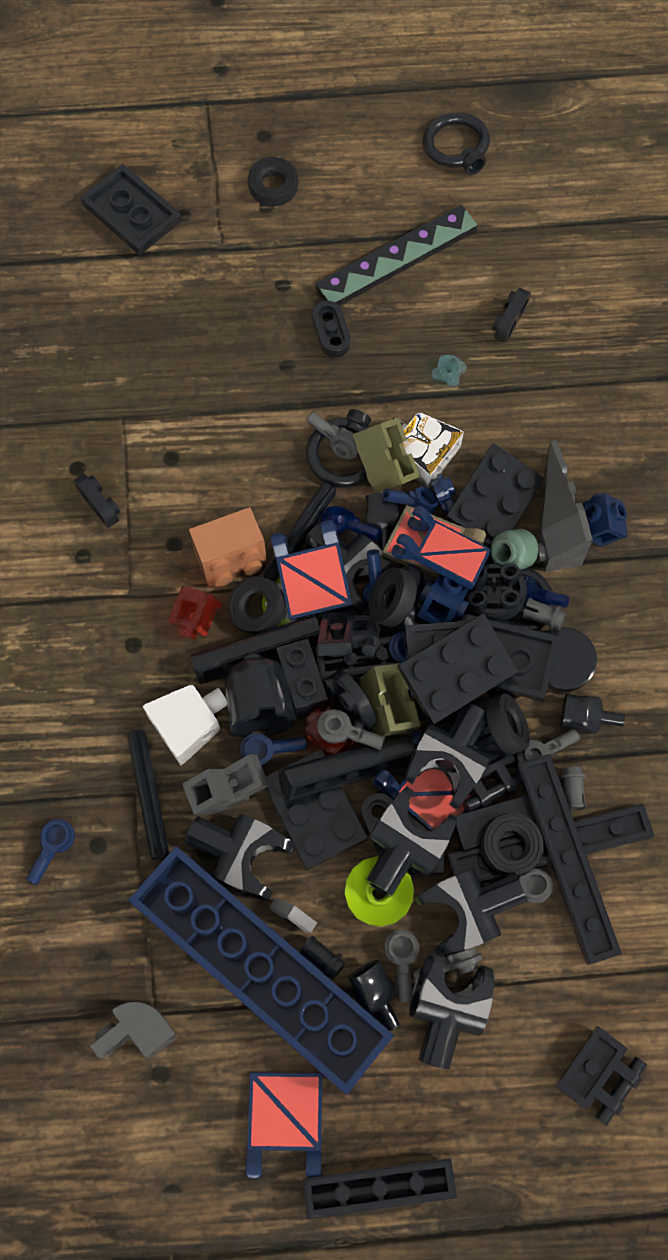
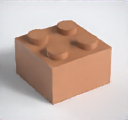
[189,507,267,588]

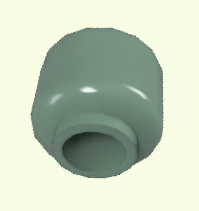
[491,529,539,570]

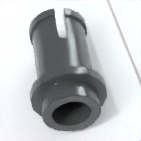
[522,598,567,631]
[559,767,587,811]

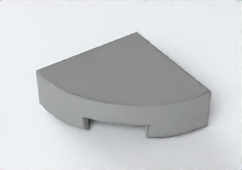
[269,898,317,933]

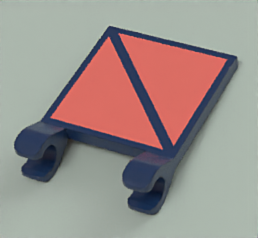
[391,506,491,590]
[271,520,353,620]
[372,731,472,831]
[246,1073,322,1179]

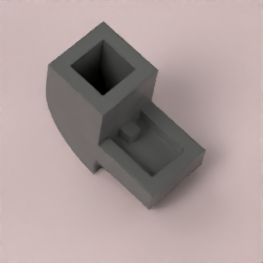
[182,754,269,815]
[90,1002,179,1059]

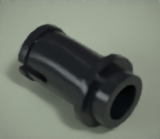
[299,936,346,980]

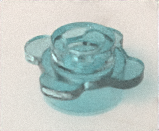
[431,355,467,387]

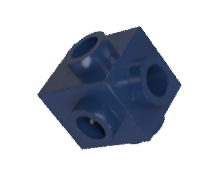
[582,493,628,547]
[417,574,469,623]

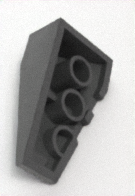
[537,440,593,572]

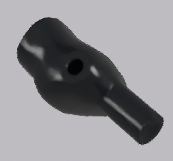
[365,493,400,551]
[561,693,625,734]
[348,960,400,1031]

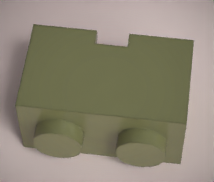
[353,417,420,494]
[359,663,420,740]

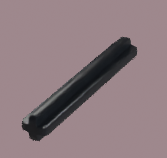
[258,482,336,582]
[127,729,169,860]

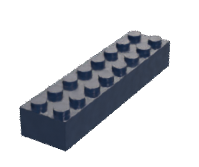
[128,846,394,1096]

